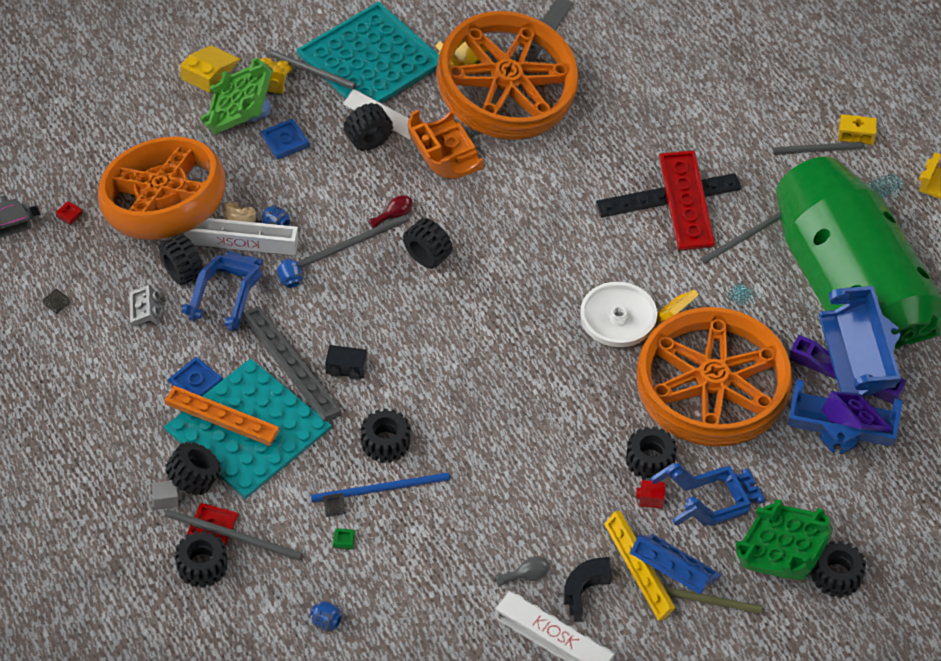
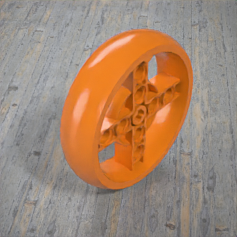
[98,136,226,240]

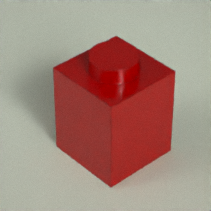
[636,480,666,509]

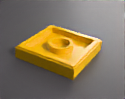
[656,289,699,323]

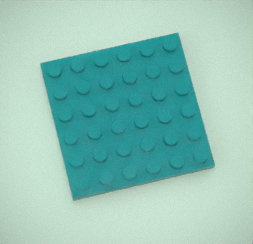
[296,1,439,104]
[164,358,332,499]

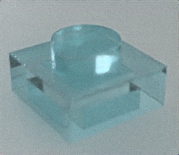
[727,282,753,306]

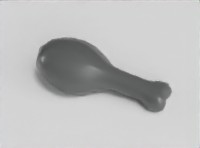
[495,556,550,586]

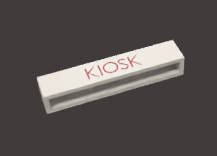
[183,218,298,255]
[495,591,614,661]

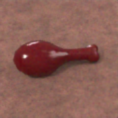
[368,195,413,228]

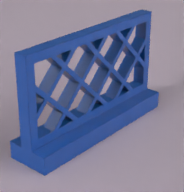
[630,534,722,594]

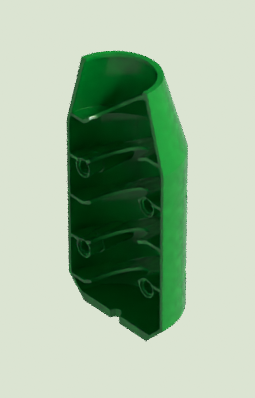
[776,156,941,349]

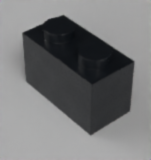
[325,345,368,379]

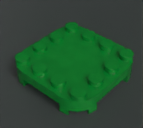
[735,500,833,581]

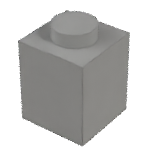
[152,481,182,510]

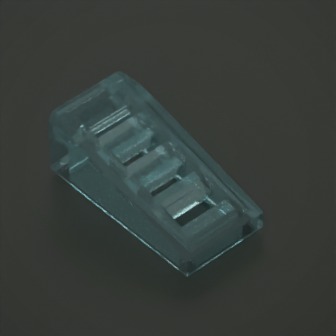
[867,173,905,198]

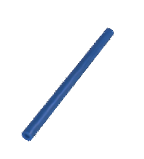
[310,472,450,503]

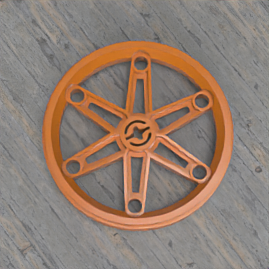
[437,11,578,140]
[636,307,792,447]

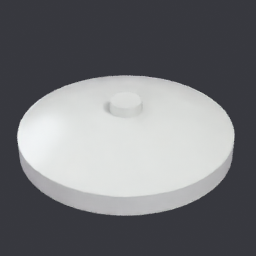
[580,282,657,347]

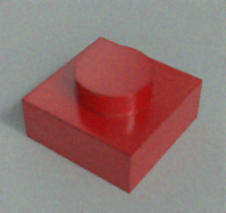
[56,201,83,225]

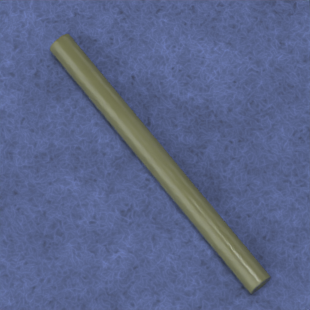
[663,586,763,614]

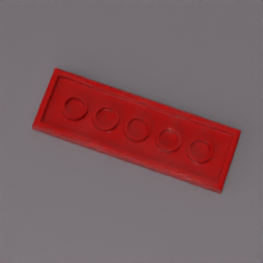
[658,150,715,251]

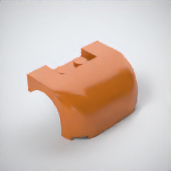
[407,110,484,179]

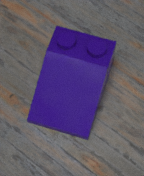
[821,391,892,432]

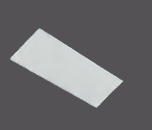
[343,90,411,139]

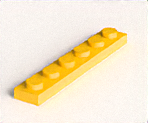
[604,511,675,621]

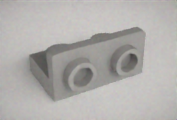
[129,285,161,326]

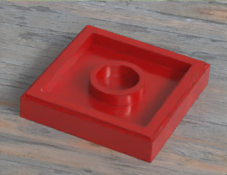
[186,503,239,546]

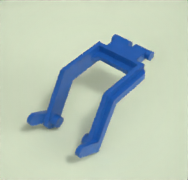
[182,250,263,332]
[651,463,766,526]

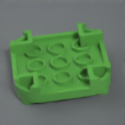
[201,58,273,135]

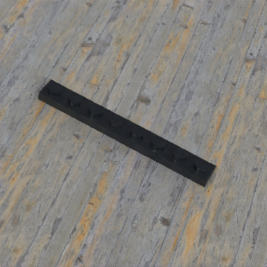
[596,173,741,218]

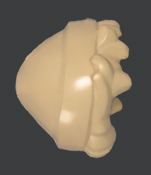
[223,202,256,223]

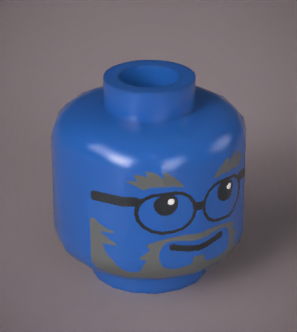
[262,205,290,226]
[277,258,304,288]
[310,601,342,632]

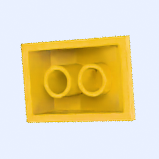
[180,45,240,93]

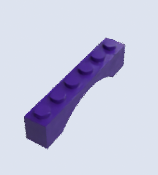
[790,335,906,404]

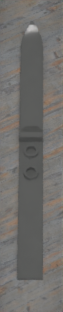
[470,0,573,135]

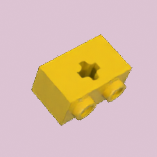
[838,114,877,145]

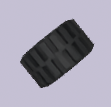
[343,103,393,151]
[403,218,453,269]
[159,233,203,286]
[361,409,410,463]
[626,427,677,481]
[165,442,221,496]
[175,531,228,588]
[811,541,866,598]

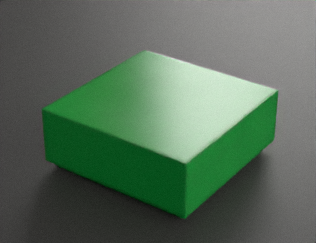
[333,528,355,550]

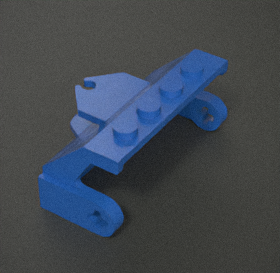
[818,286,901,397]
[788,379,903,454]

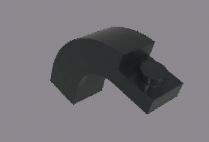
[563,557,612,622]

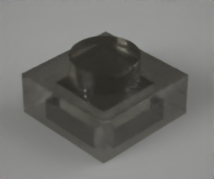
[43,288,70,314]
[322,493,346,517]

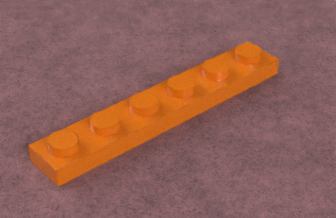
[164,386,279,446]

